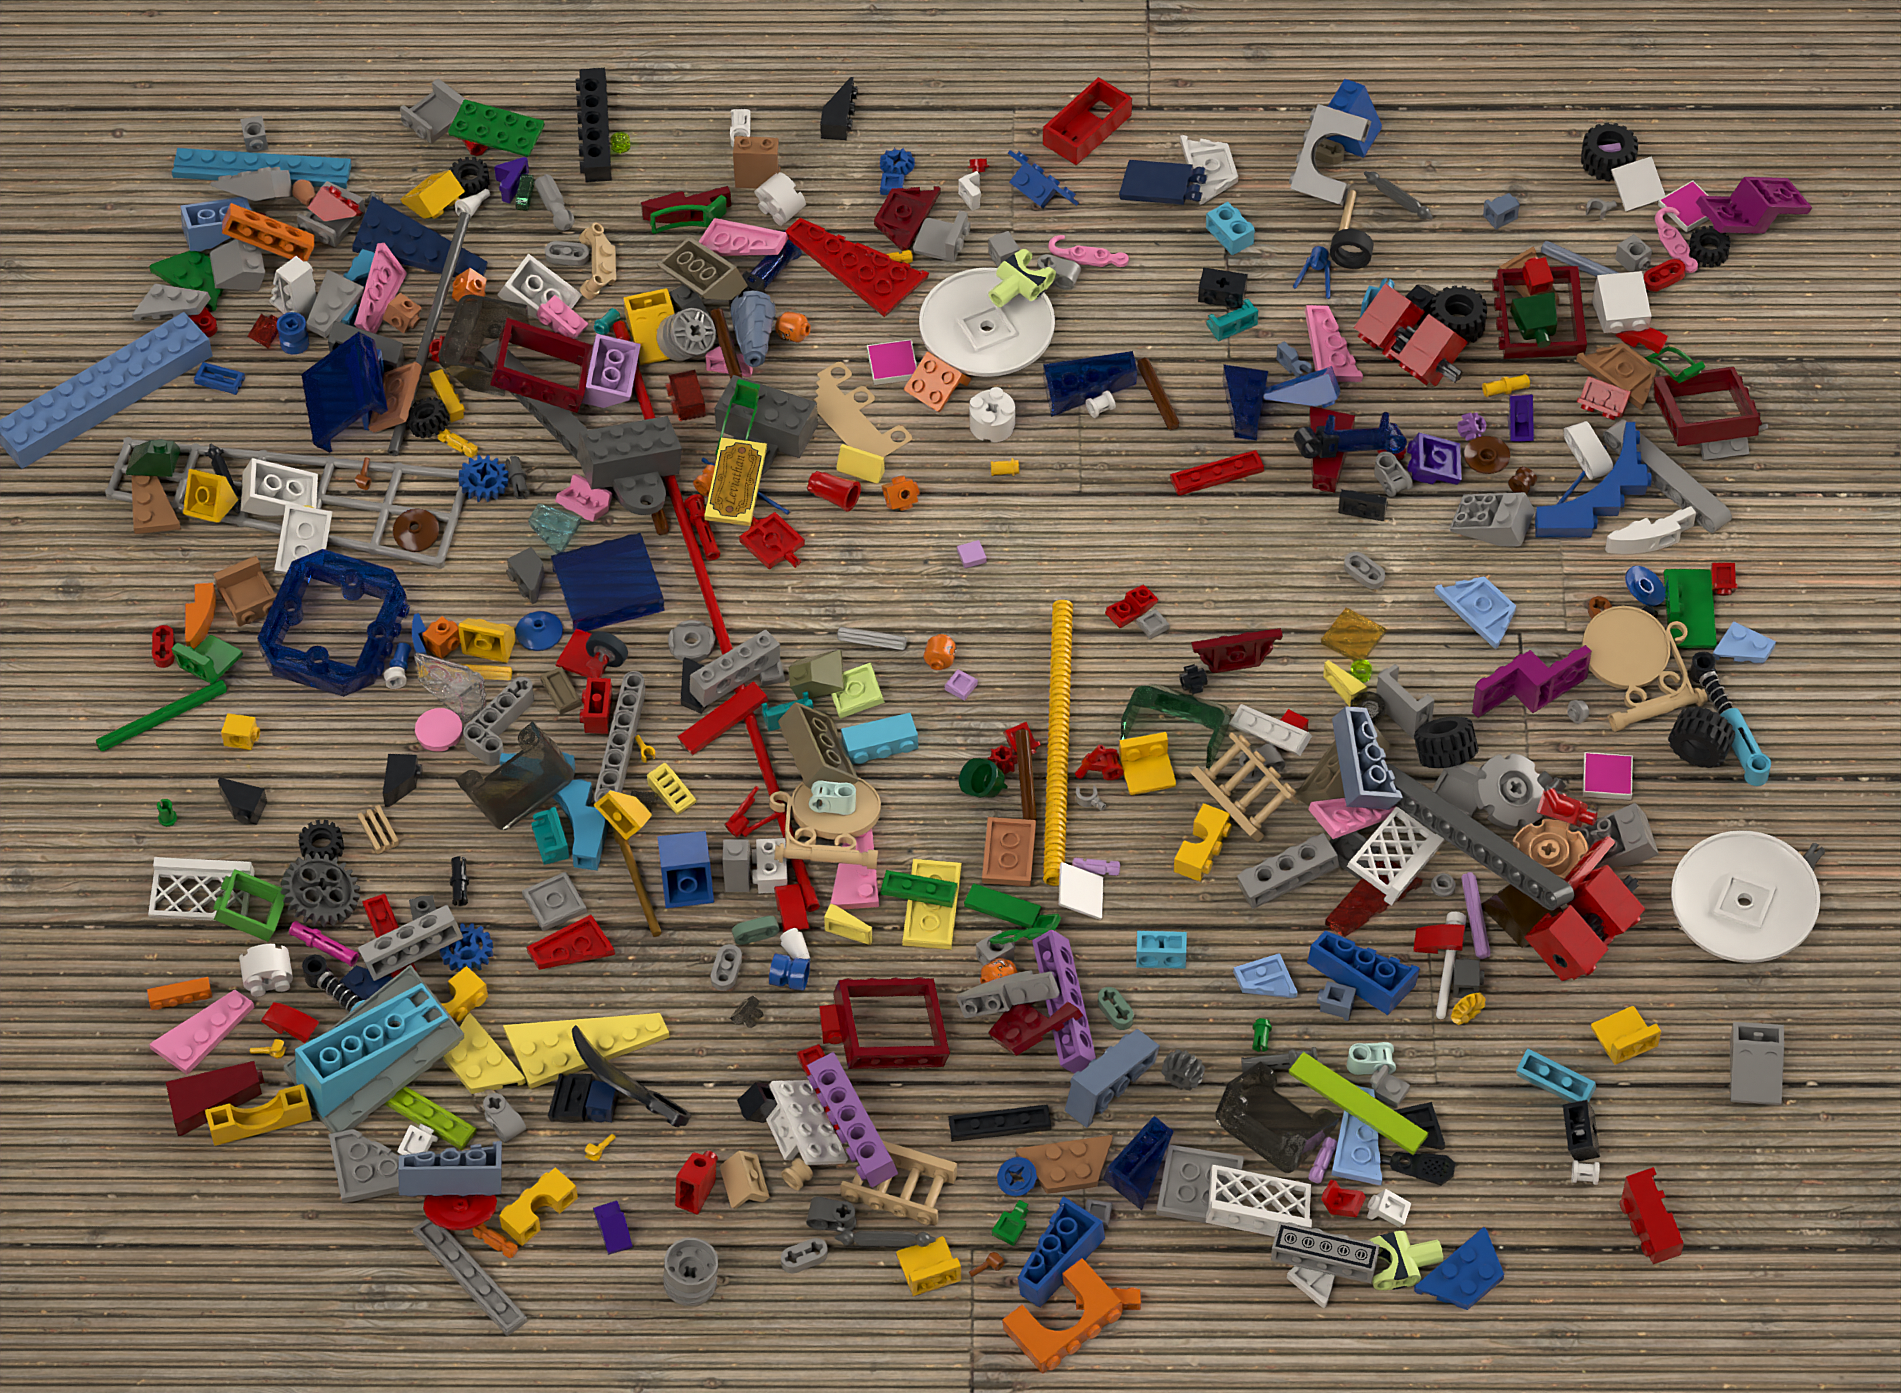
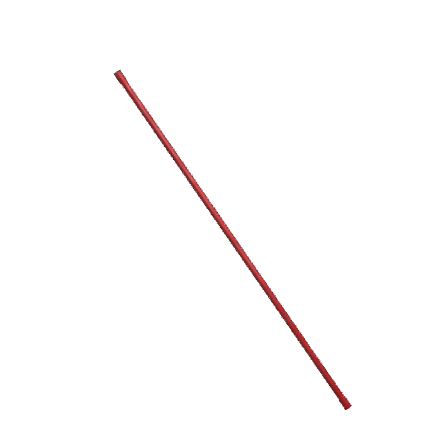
[612,321,820,912]

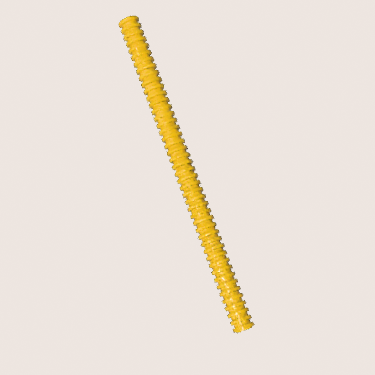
[1043,600,1073,886]

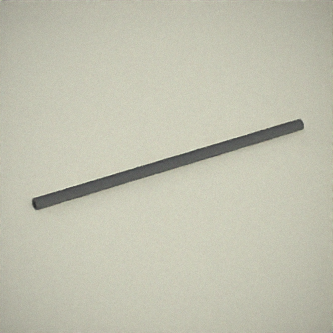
[387,212,471,456]

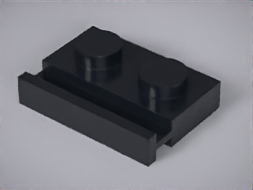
[548,1074,596,1122]

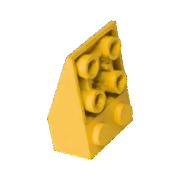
[623,288,674,365]

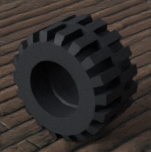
[1581,122,1638,182]
[1430,285,1487,345]
[1668,707,1735,768]
[1414,716,1479,769]

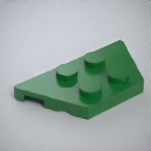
[149,250,223,312]

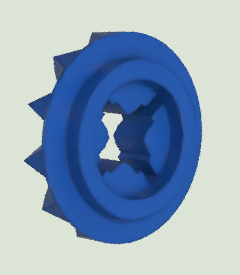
[880,147,915,176]
[997,1157,1038,1197]

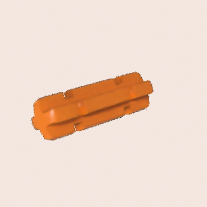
[472,1224,518,1258]

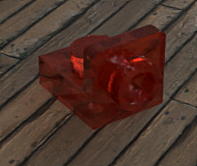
[247,314,279,349]

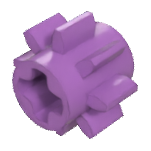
[1457,412,1486,441]

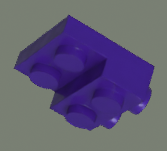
[1407,432,1462,485]

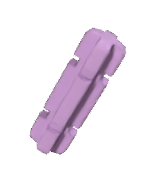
[1072,858,1120,876]
[1309,1137,1337,1184]

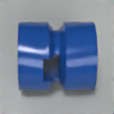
[277,312,310,355]
[769,953,810,991]

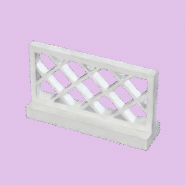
[1347,807,1445,906]
[148,857,255,921]
[1206,1165,1312,1237]

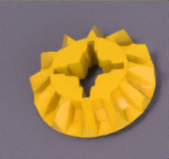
[1450,993,1486,1025]

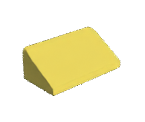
[837,444,885,484]

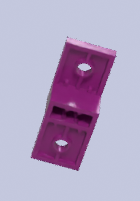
[1696,177,1812,234]
[1472,645,1592,718]

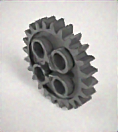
[280,853,360,927]

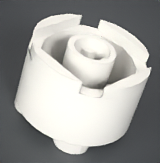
[754,172,806,226]
[969,387,1015,442]
[239,944,293,997]

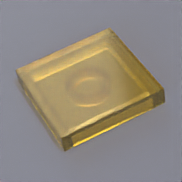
[1321,607,1386,665]

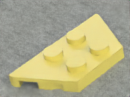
[443,1013,526,1094]

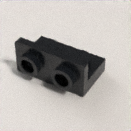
[1338,489,1388,521]

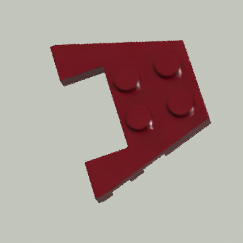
[988,1001,1083,1056]

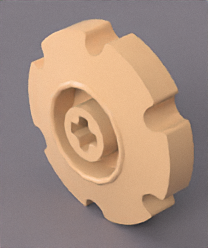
[1513,819,1588,879]

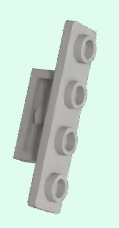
[1674,424,1768,461]

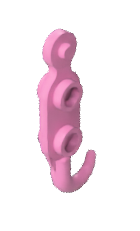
[1655,207,1698,273]
[1048,235,1129,267]

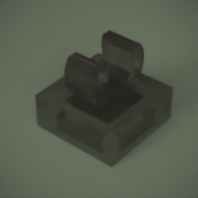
[631,790,658,813]
[730,995,764,1028]

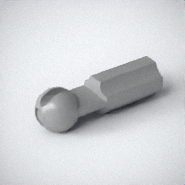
[534,174,575,231]

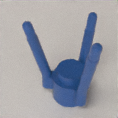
[1293,246,1331,299]

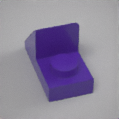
[494,157,529,204]
[1507,394,1534,441]
[593,1200,633,1255]

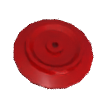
[423,1194,497,1230]

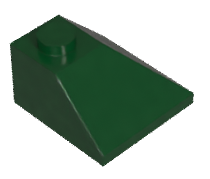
[126,439,181,477]

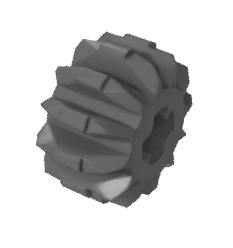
[1161,1049,1205,1091]

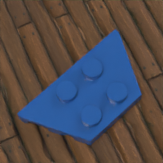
[1414,1227,1504,1310]

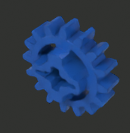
[459,455,508,502]
[439,923,493,972]

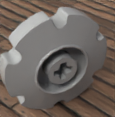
[1473,753,1544,830]

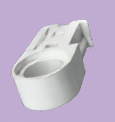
[730,109,751,147]

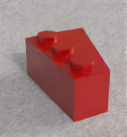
[1619,1167,1684,1265]

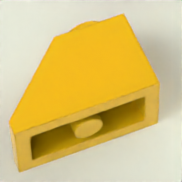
[594,790,652,840]

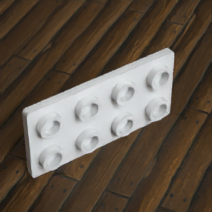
[766,1080,848,1165]

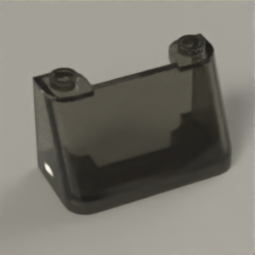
[455,722,574,830]
[1215,1061,1339,1173]

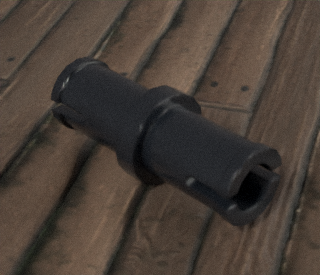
[450,856,469,906]

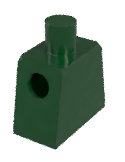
[1510,292,1557,348]

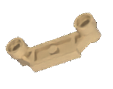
[579,222,616,300]

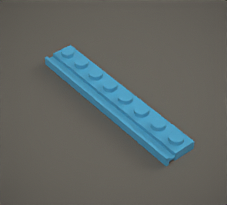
[172,148,352,189]

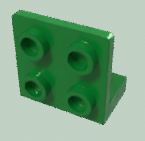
[171,635,243,684]

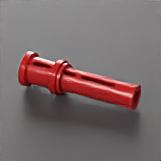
[684,494,720,561]

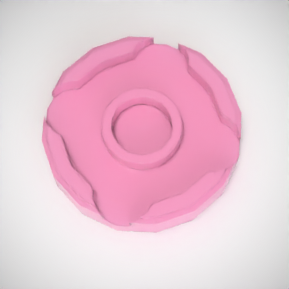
[415,708,463,752]

